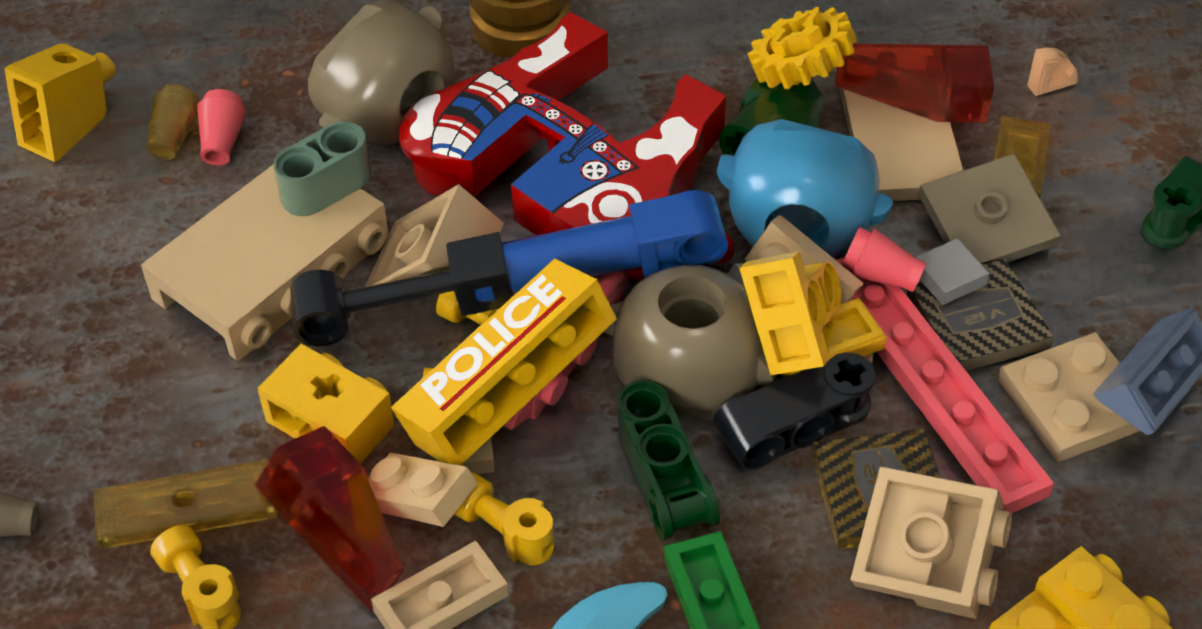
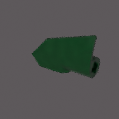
[718,77,824,156]

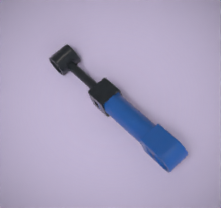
[290,190,728,347]

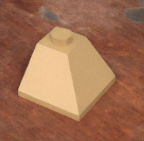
[365,184,504,287]

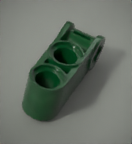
[618,380,720,541]

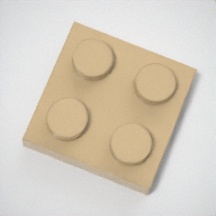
[998,332,1140,463]

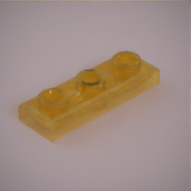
[94,459,278,549]

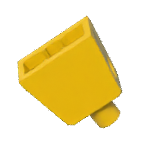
[4,44,116,162]

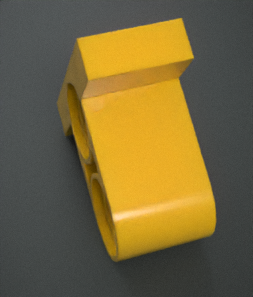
[739,251,841,375]

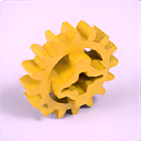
[748,7,857,89]

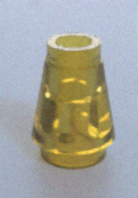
[146,84,199,160]

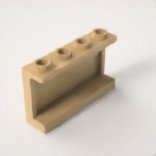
[141,164,389,361]

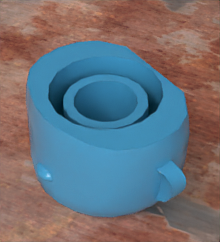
[717,119,893,259]

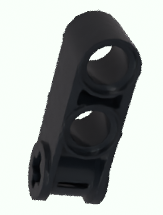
[713,352,875,470]

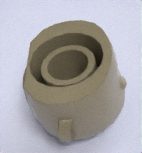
[308,0,455,145]
[604,265,778,421]

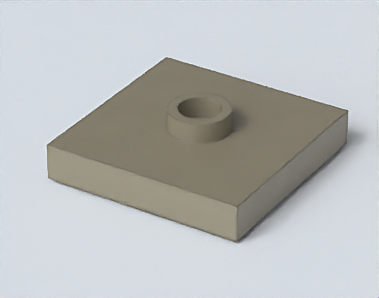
[918,154,1061,265]

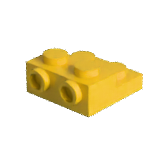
[989,546,1173,629]

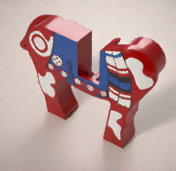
[399,12,735,280]

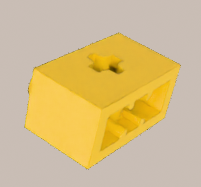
[257,344,395,472]

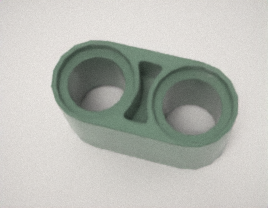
[274,121,371,216]

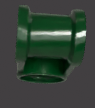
[1141,156,1202,249]

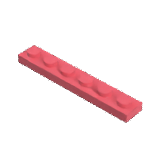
[836,257,1054,513]

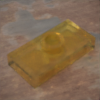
[993,116,1051,198]

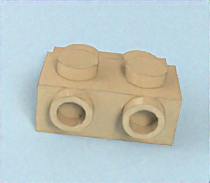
[850,467,1012,619]

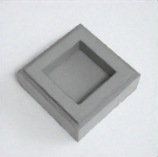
[915,238,989,305]

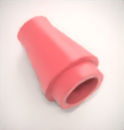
[197,89,247,165]
[842,227,926,292]

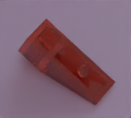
[835,43,994,123]
[254,426,404,612]

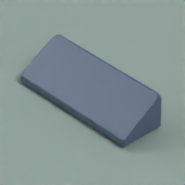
[1093,307,1202,435]

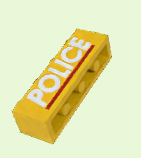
[391,258,617,466]

